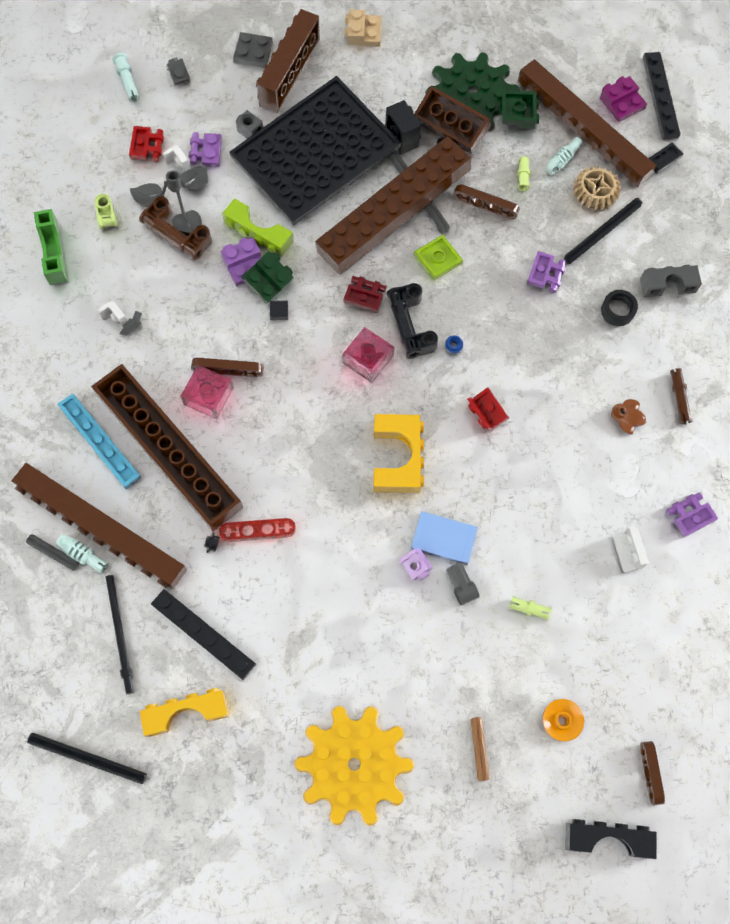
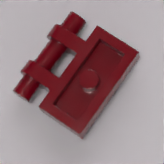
[343,276,387,313]

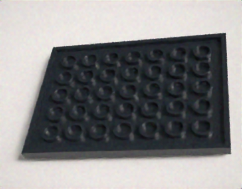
[229,76,401,226]

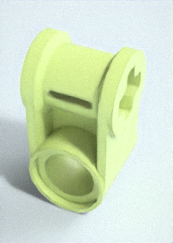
[95,194,118,230]

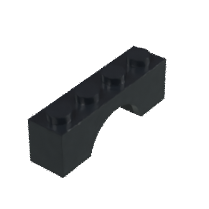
[565,819,657,859]

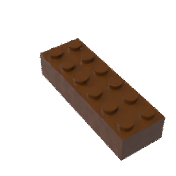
[256,9,320,114]

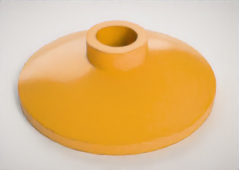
[543,699,584,742]

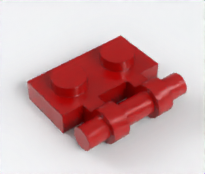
[129,126,164,162]

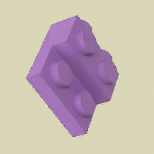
[220,237,262,287]

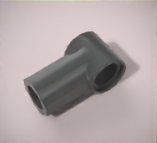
[446,562,480,605]

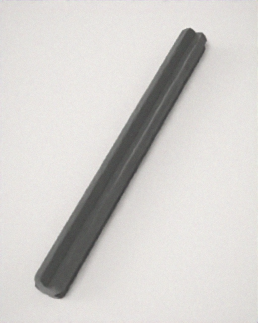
[389,151,450,233]

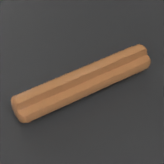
[471,717,489,781]

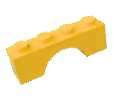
[139,688,229,738]

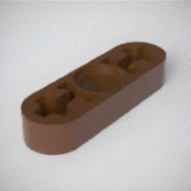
[640,741,665,805]

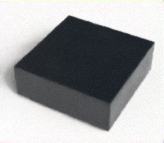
[270,301,288,320]

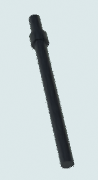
[105,575,134,695]

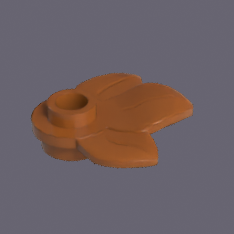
[611,399,646,435]

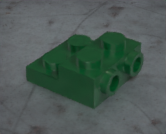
[501,91,540,129]
[241,251,294,304]

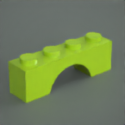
[222,198,294,257]

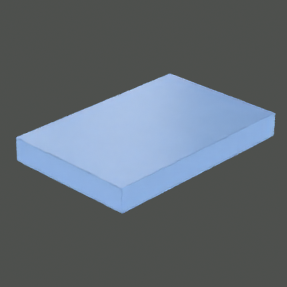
[411,511,478,565]

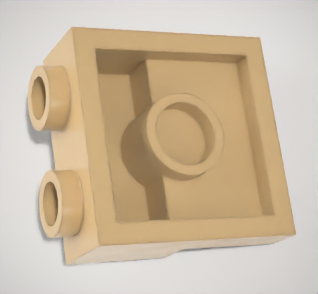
[344,9,382,47]

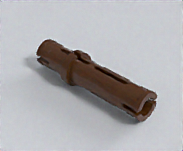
[670,368,693,424]

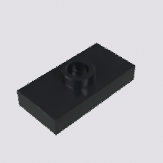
[649,142,684,174]

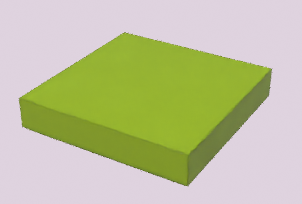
[414,235,463,280]

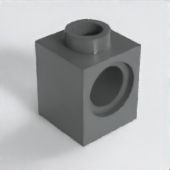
[236,110,263,139]

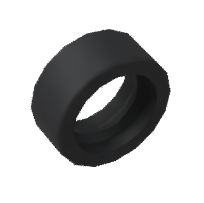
[601,290,638,326]

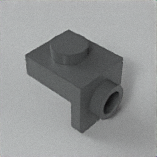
[166,57,190,85]

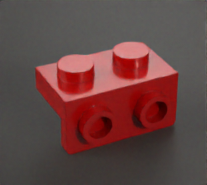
[467,387,510,431]

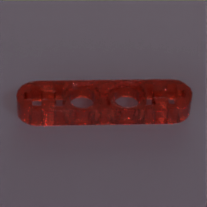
[219,518,296,542]

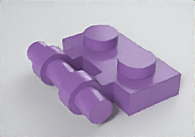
[188,132,222,167]
[527,251,566,293]
[666,492,718,538]

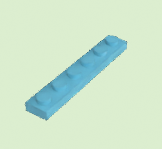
[57,393,141,489]

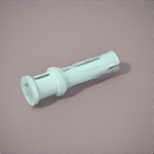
[112,53,140,102]

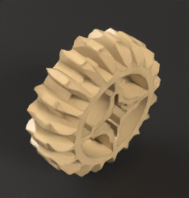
[573,166,621,212]

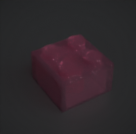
[342,327,395,383]
[180,365,234,419]

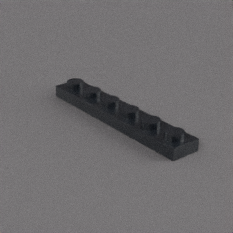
[642,52,680,140]
[151,589,257,681]

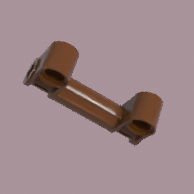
[139,196,212,261]

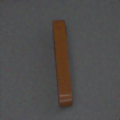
[453,184,520,219]
[191,358,264,377]

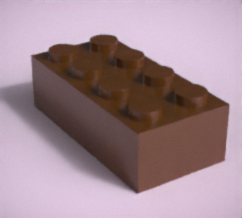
[414,86,491,155]

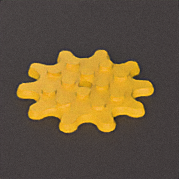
[294,706,414,826]

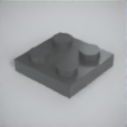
[233,32,273,68]

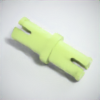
[517,156,531,191]
[509,596,552,620]

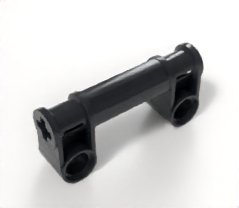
[386,283,438,359]

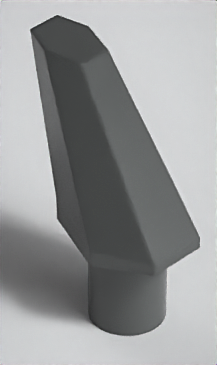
[119,311,142,336]

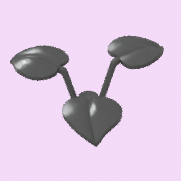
[130,165,208,234]

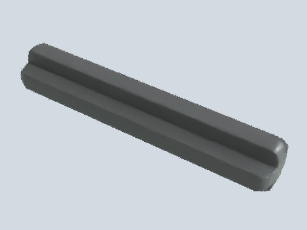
[26,534,80,571]

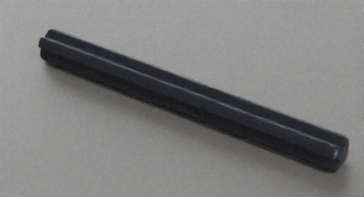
[564,198,642,264]
[27,733,147,784]

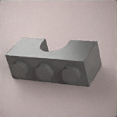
[640,265,702,297]

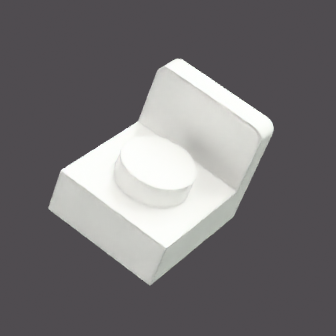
[163,145,191,172]
[98,300,128,327]

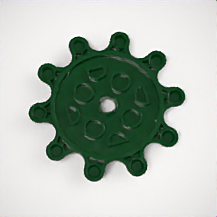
[425,52,520,131]

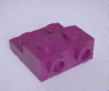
[599,76,647,122]

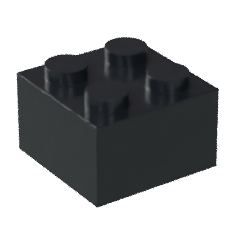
[385,100,422,155]

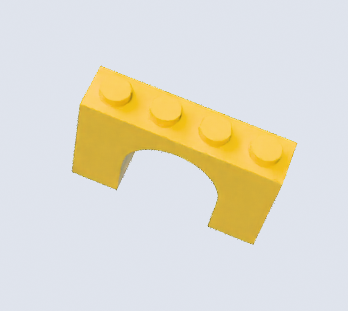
[373,414,424,493]

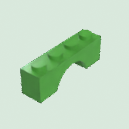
[34,209,68,285]

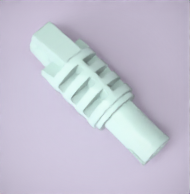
[547,137,582,176]
[56,534,108,573]

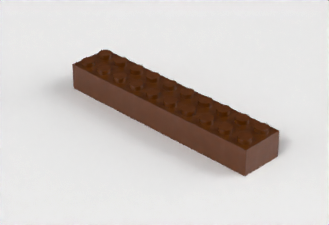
[315,136,472,275]
[91,364,243,532]

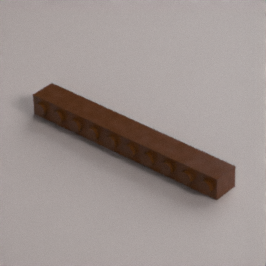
[518,59,657,187]
[11,463,187,589]

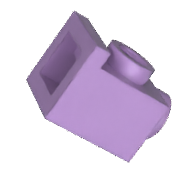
[399,549,433,581]

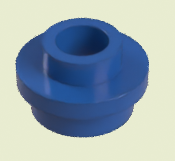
[445,335,463,353]

